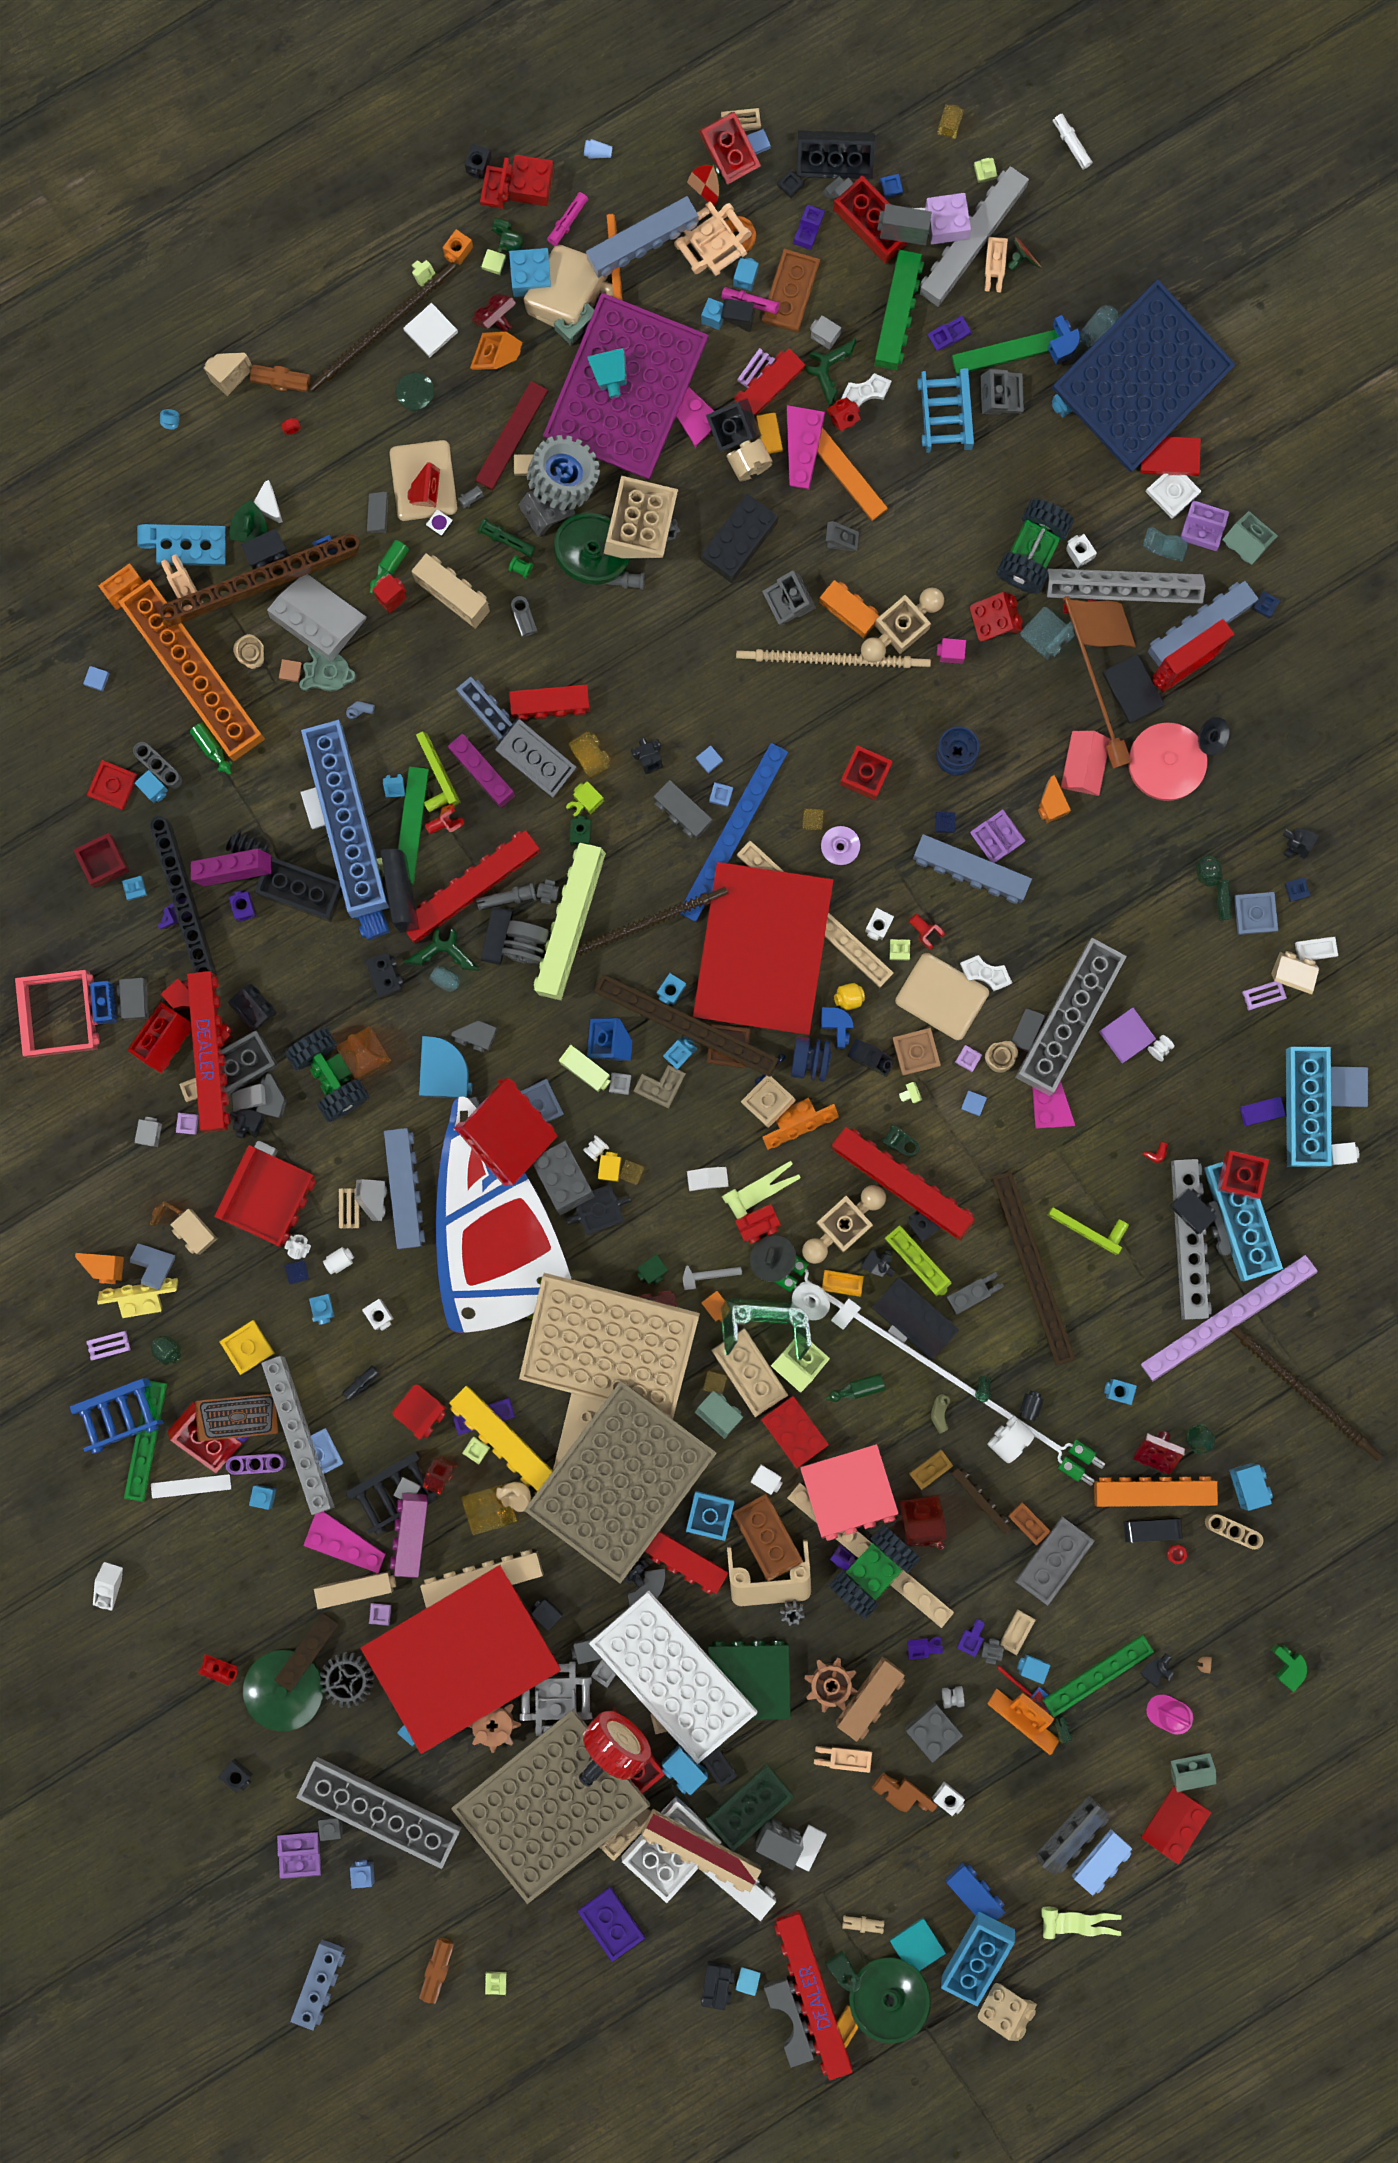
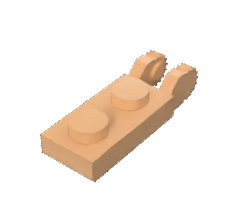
[985,237,1008,292]
[161,554,203,611]
[814,1746,872,1773]

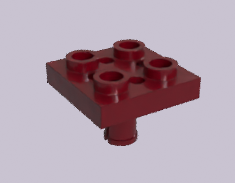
[471,294,516,332]
[1133,1431,1185,1474]

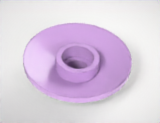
[821,826,860,865]

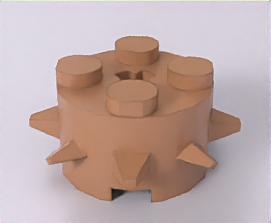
[804,1658,858,1712]
[468,1704,521,1753]

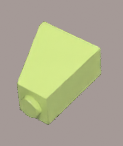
[559,1045,611,1092]

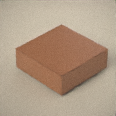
[279,659,302,683]

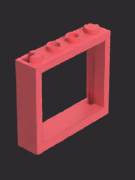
[15,970,100,1058]

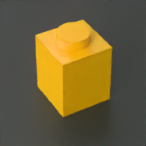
[598,1152,621,1182]

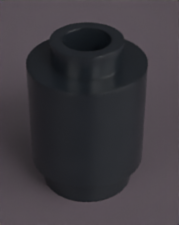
[1019,1390,1044,1421]

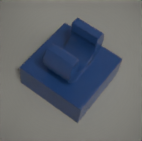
[1253,591,1280,618]
[1285,877,1310,902]

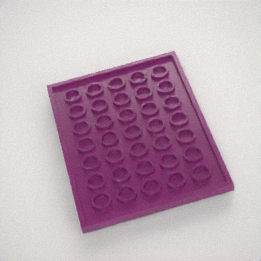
[543,293,709,480]

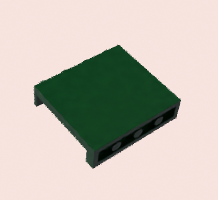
[708,1640,790,1720]

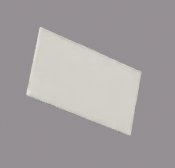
[831,1299,861,1329]

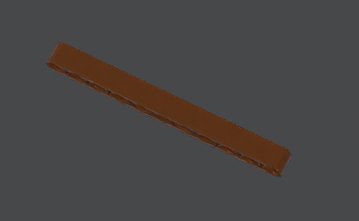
[159,534,359,626]

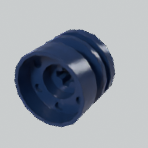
[936,727,980,775]
[791,1036,831,1082]

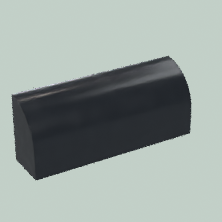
[380,849,419,933]

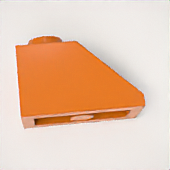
[1038,775,1071,823]

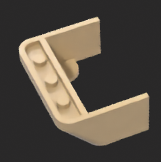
[727,1539,811,1606]

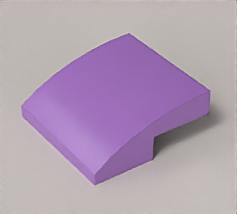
[1180,500,1229,551]
[970,809,1026,863]
[1099,1008,1156,1063]
[277,1832,321,1879]

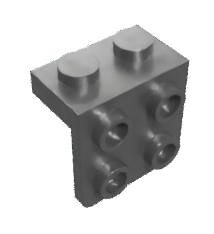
[518,490,575,537]

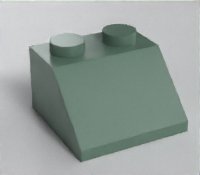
[1222,511,1278,565]

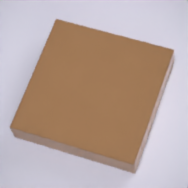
[892,1028,941,1076]

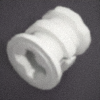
[1148,1035,1175,1061]
[583,1135,609,1161]

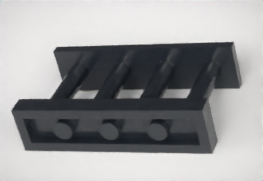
[346,1451,441,1535]

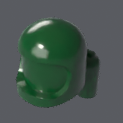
[491,217,523,252]

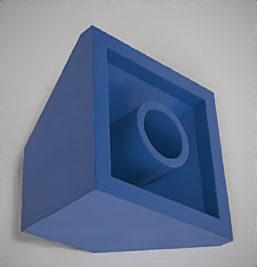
[587,1018,632,1061]

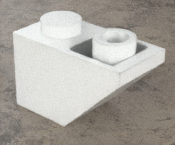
[93,1562,123,1611]

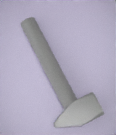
[683,1266,742,1290]

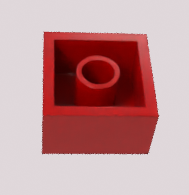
[508,155,554,207]
[840,745,893,801]
[1217,1150,1269,1200]

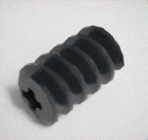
[226,830,270,854]

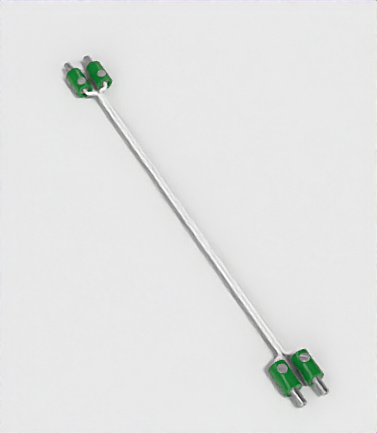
[775,1256,1105,1486]

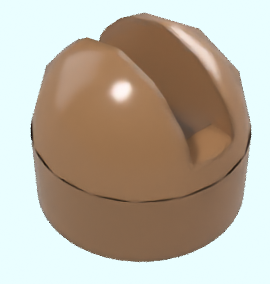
[1197,1657,1212,1673]

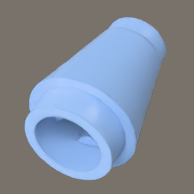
[584,139,612,159]

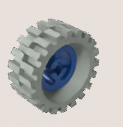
[527,435,600,510]

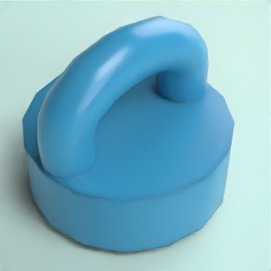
[160,409,179,429]

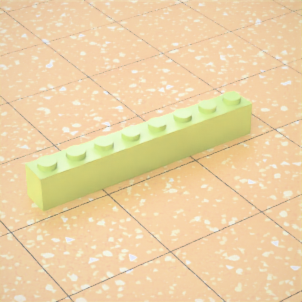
[534,843,606,1000]

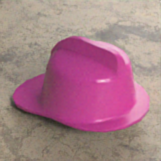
[1146,1694,1193,1735]

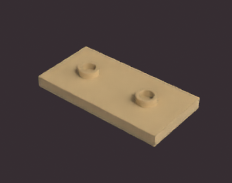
[712,1328,788,1417]
[553,1393,604,1471]

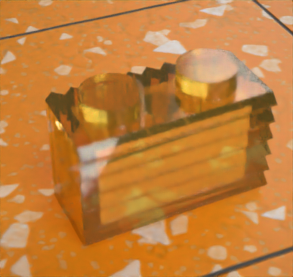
[568,731,610,779]

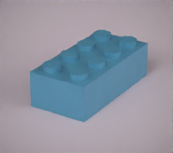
[941,1912,1015,2007]

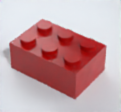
[761,1396,829,1469]

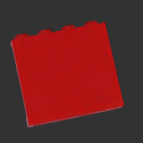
[454,1078,558,1186]
[214,1145,316,1247]

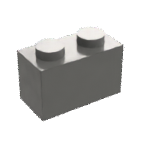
[117,978,149,1021]

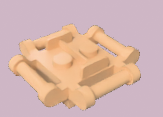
[674,201,752,276]

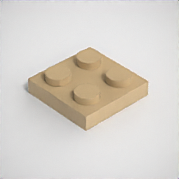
[741,1076,796,1128]

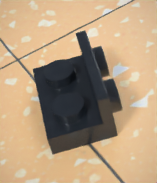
[228,984,276,1032]

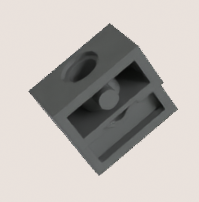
[981,369,1024,415]
[762,570,816,626]

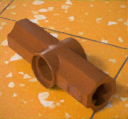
[250,365,311,392]
[419,1938,455,2004]

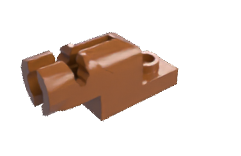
[872,1773,937,1812]

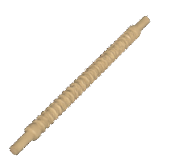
[736,649,931,668]

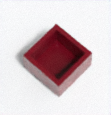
[73,833,130,888]

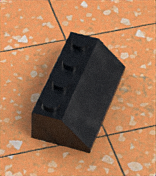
[797,130,875,179]
[871,1277,959,1360]

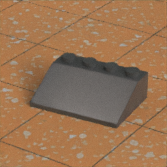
[1035,1795,1110,1875]

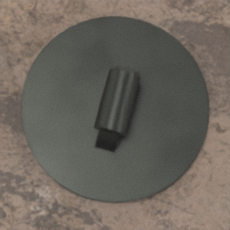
[750,1235,796,1282]

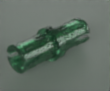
[1216,880,1232,921]

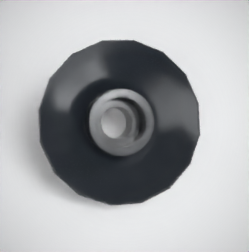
[1198,717,1230,755]

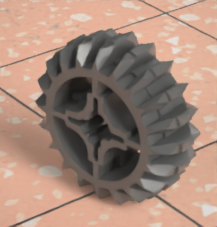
[320,1652,374,1708]

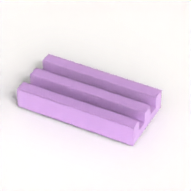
[738,348,775,388]
[1242,981,1287,1011]
[86,1331,131,1360]

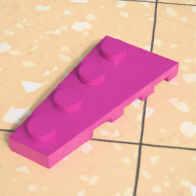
[676,386,715,448]
[304,1512,386,1573]

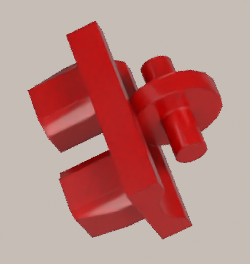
[197,1654,237,1686]

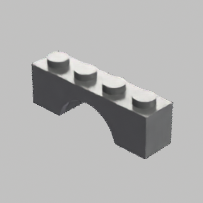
[764,1976,816,2068]

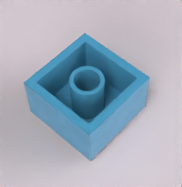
[509,248,551,297]
[1229,1463,1273,1511]
[686,1491,734,1541]
[662,1744,708,1795]

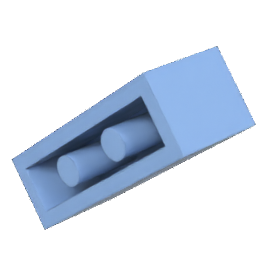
[1072,1829,1132,1895]

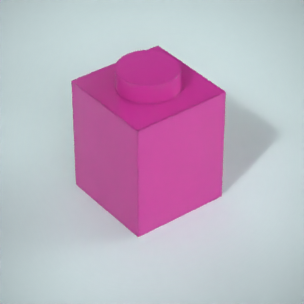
[937,638,966,664]

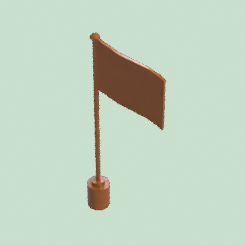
[1063,596,1136,768]

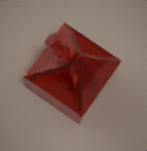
[899,1495,947,1550]

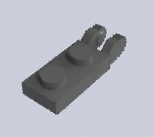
[1206,1201,1231,1256]
[946,1272,1004,1315]

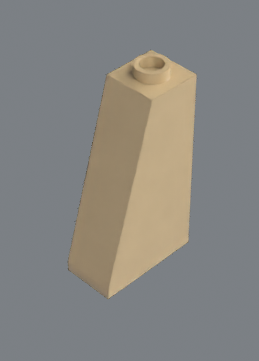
[314,1571,396,1609]

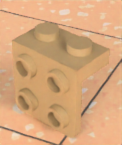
[978,1983,1037,2041]

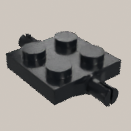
[566,1184,631,1235]

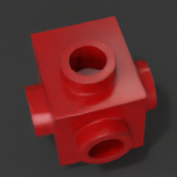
[827,397,861,431]

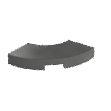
[628,1568,665,1606]

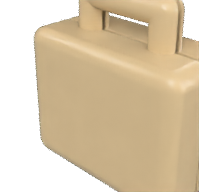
[524,245,613,334]
[390,440,457,521]
[895,953,989,1040]

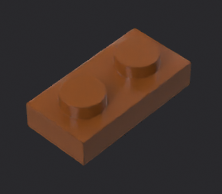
[1008,1502,1051,1546]

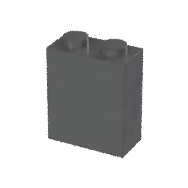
[878,204,932,245]

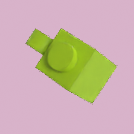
[566,781,604,818]

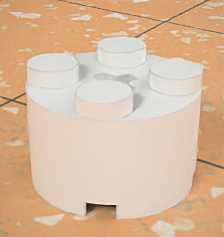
[987,1415,1035,1463]

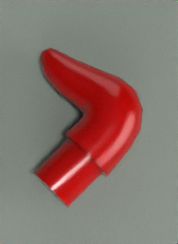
[1142,1142,1168,1163]

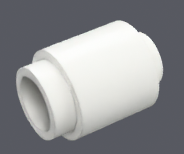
[323,1247,354,1274]

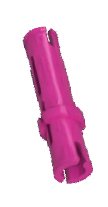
[547,192,589,246]
[722,287,780,314]

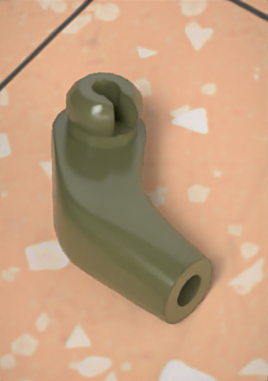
[931,1394,950,1434]

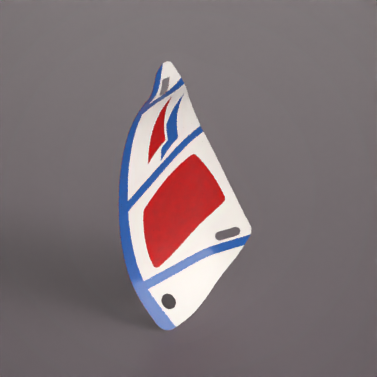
[436,1097,571,1333]

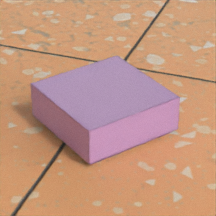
[955,1045,982,1072]
[176,1113,199,1135]
[369,1603,392,1625]

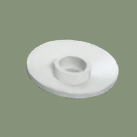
[792,1283,830,1320]

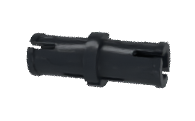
[342,1365,380,1401]

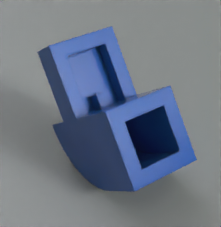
[1048,315,1080,365]
[821,1007,853,1049]

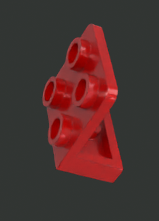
[480,157,512,209]
[970,592,1023,641]
[393,1384,447,1440]

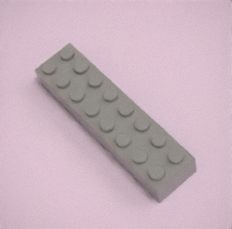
[1015,938,1127,1096]
[296,1757,462,1869]

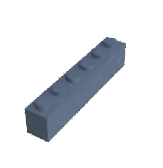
[586,196,699,278]
[1148,581,1259,667]
[913,834,1032,904]
[384,1128,425,1249]

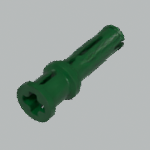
[477,518,536,557]

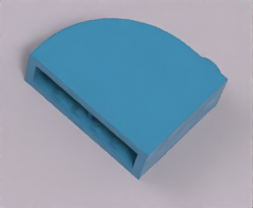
[419,1036,472,1098]

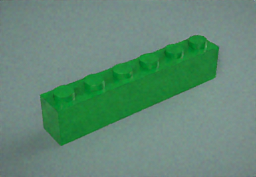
[874,250,924,371]

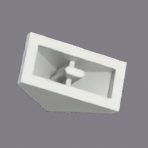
[254,480,283,523]
[687,1167,728,1191]

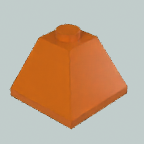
[470,332,523,370]

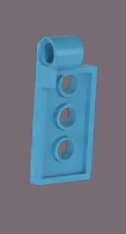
[137,524,225,566]

